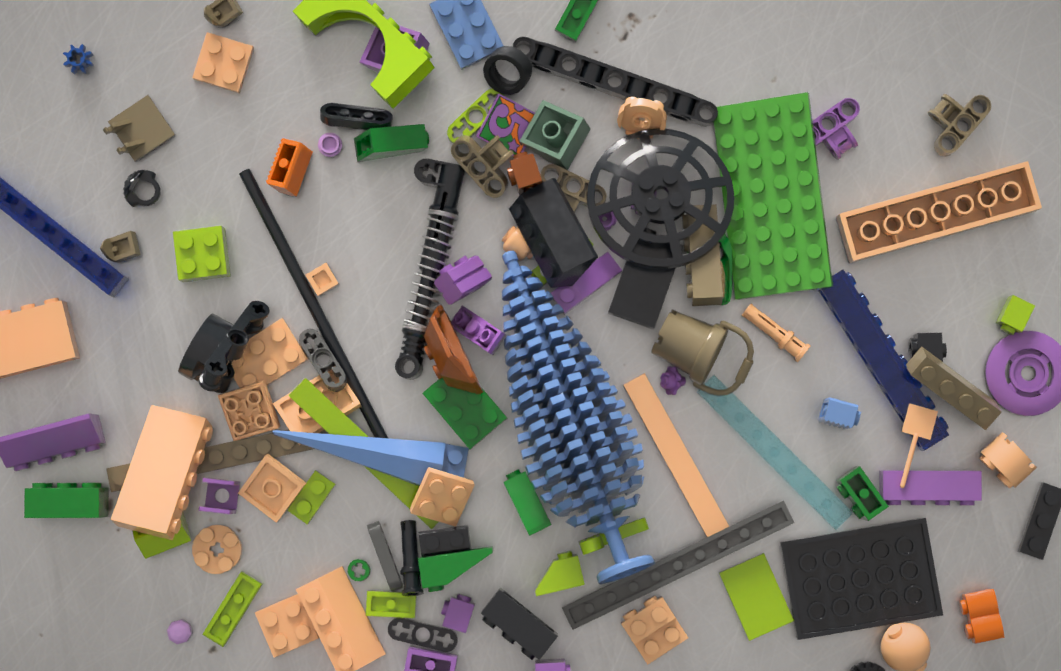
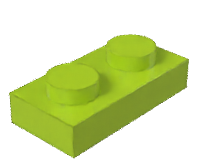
[287,470,336,524]
[366,591,416,618]

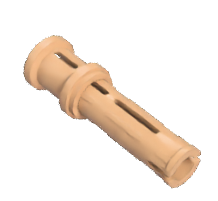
[741,303,811,363]

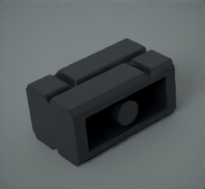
[418,525,471,557]

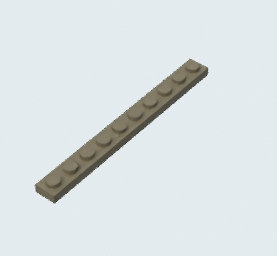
[106,429,329,492]

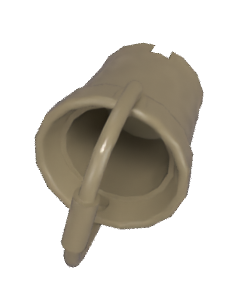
[651,309,754,396]

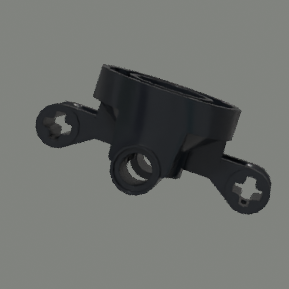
[178,301,270,393]

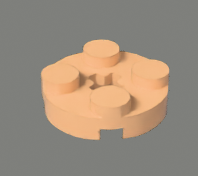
[617,97,667,139]
[192,525,242,574]

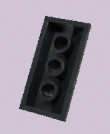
[509,178,598,288]

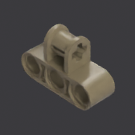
[928,94,991,157]
[451,135,514,198]
[541,164,607,213]

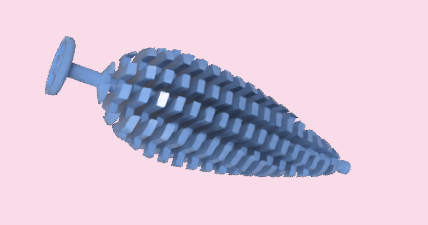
[502,251,655,584]

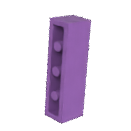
[879,471,982,505]

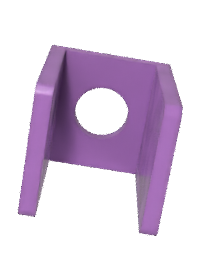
[199,478,240,514]

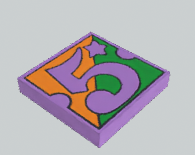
[476,93,535,156]

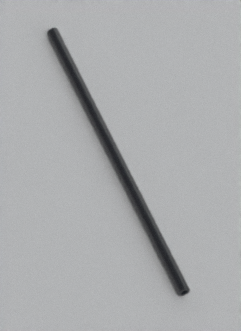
[239,169,389,439]

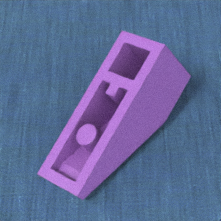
[551,252,622,315]

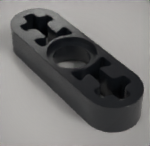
[388,617,458,652]

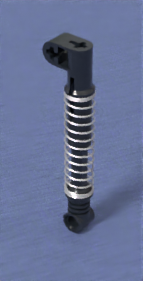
[395,159,465,380]

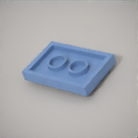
[429,0,504,70]

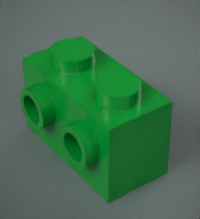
[836,466,889,521]

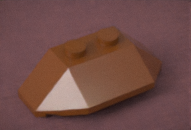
[424,304,483,394]

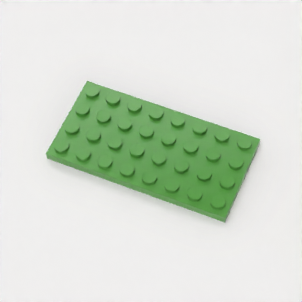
[714,92,833,300]

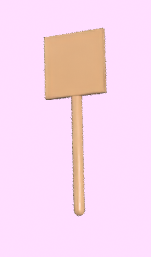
[900,403,938,488]

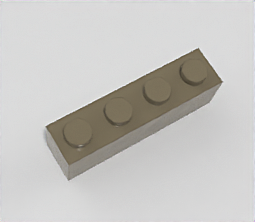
[682,204,723,306]
[906,346,1002,430]

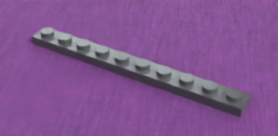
[562,501,794,630]

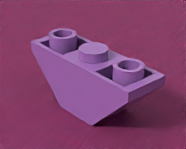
[451,305,507,355]

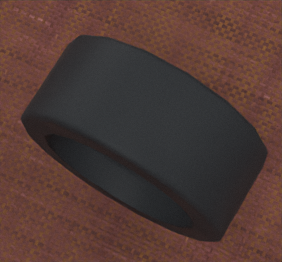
[483,46,532,95]

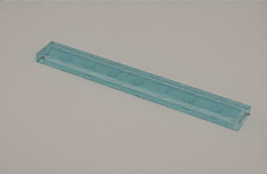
[697,375,853,530]

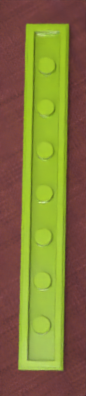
[288,378,438,529]

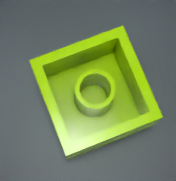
[173,226,231,282]

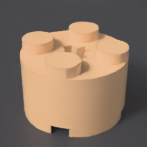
[979,432,1037,489]

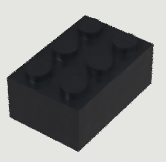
[481,587,558,660]

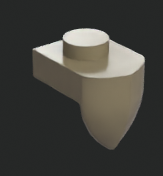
[204,0,243,27]
[100,231,141,263]

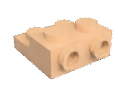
[621,595,688,665]

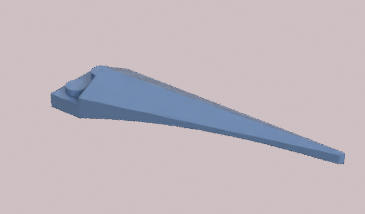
[272,430,469,486]

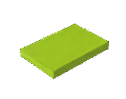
[719,553,794,641]

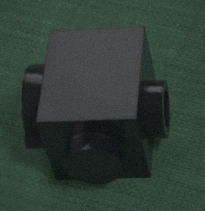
[909,333,947,362]

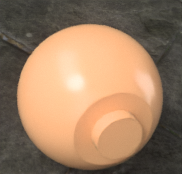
[881,623,931,671]

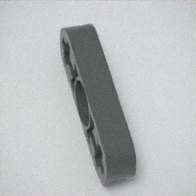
[299,329,347,392]
[367,521,403,592]

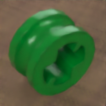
[347,559,371,582]

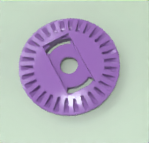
[985,331,1061,416]

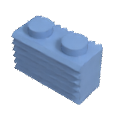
[818,398,861,429]

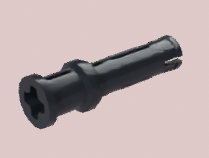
[400,520,424,596]

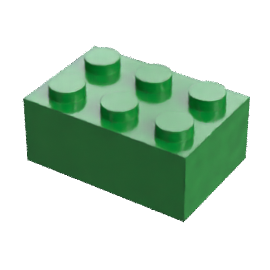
[422,378,508,450]
[24,483,109,518]

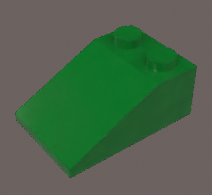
[418,546,494,592]

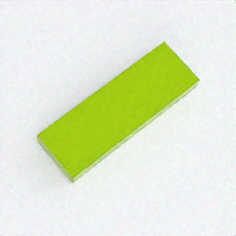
[202,571,262,647]

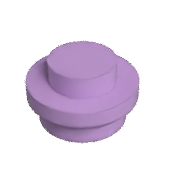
[318,133,342,157]

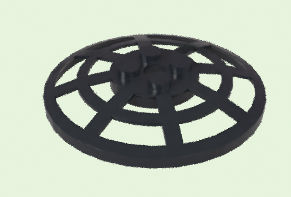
[587,129,734,269]

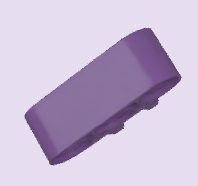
[813,98,860,160]

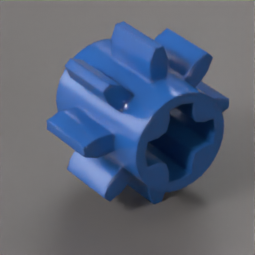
[63,44,94,74]

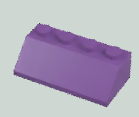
[0,413,106,471]

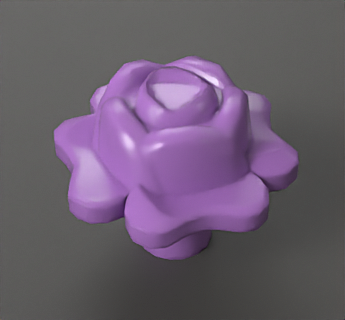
[660,366,686,395]

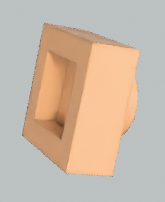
[305,263,339,296]

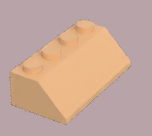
[296,566,386,671]

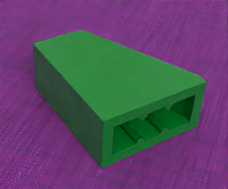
[354,124,429,162]
[503,469,552,536]

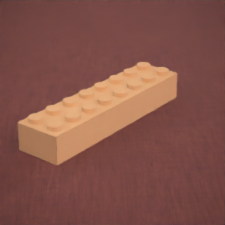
[836,161,1042,264]

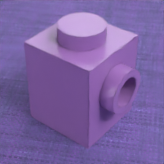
[441,594,475,633]

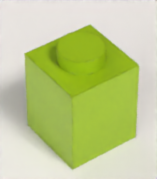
[996,295,1035,335]

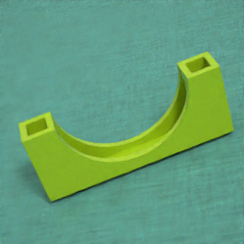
[293,0,435,109]

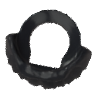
[123,170,161,207]

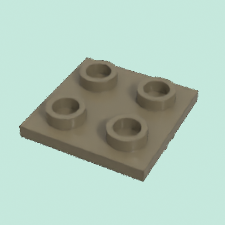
[103,95,175,162]

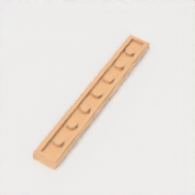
[623,373,729,537]

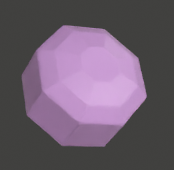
[167,619,192,644]

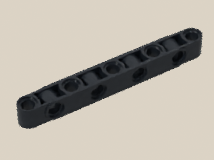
[513,37,718,127]

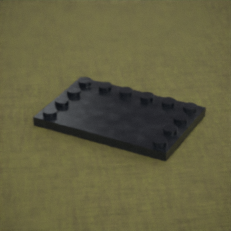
[780,518,943,640]

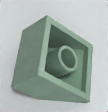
[519,100,591,170]

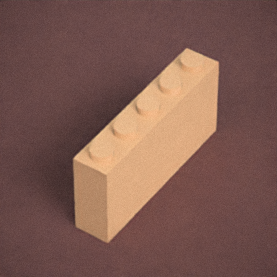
[0,298,80,379]
[111,405,213,540]

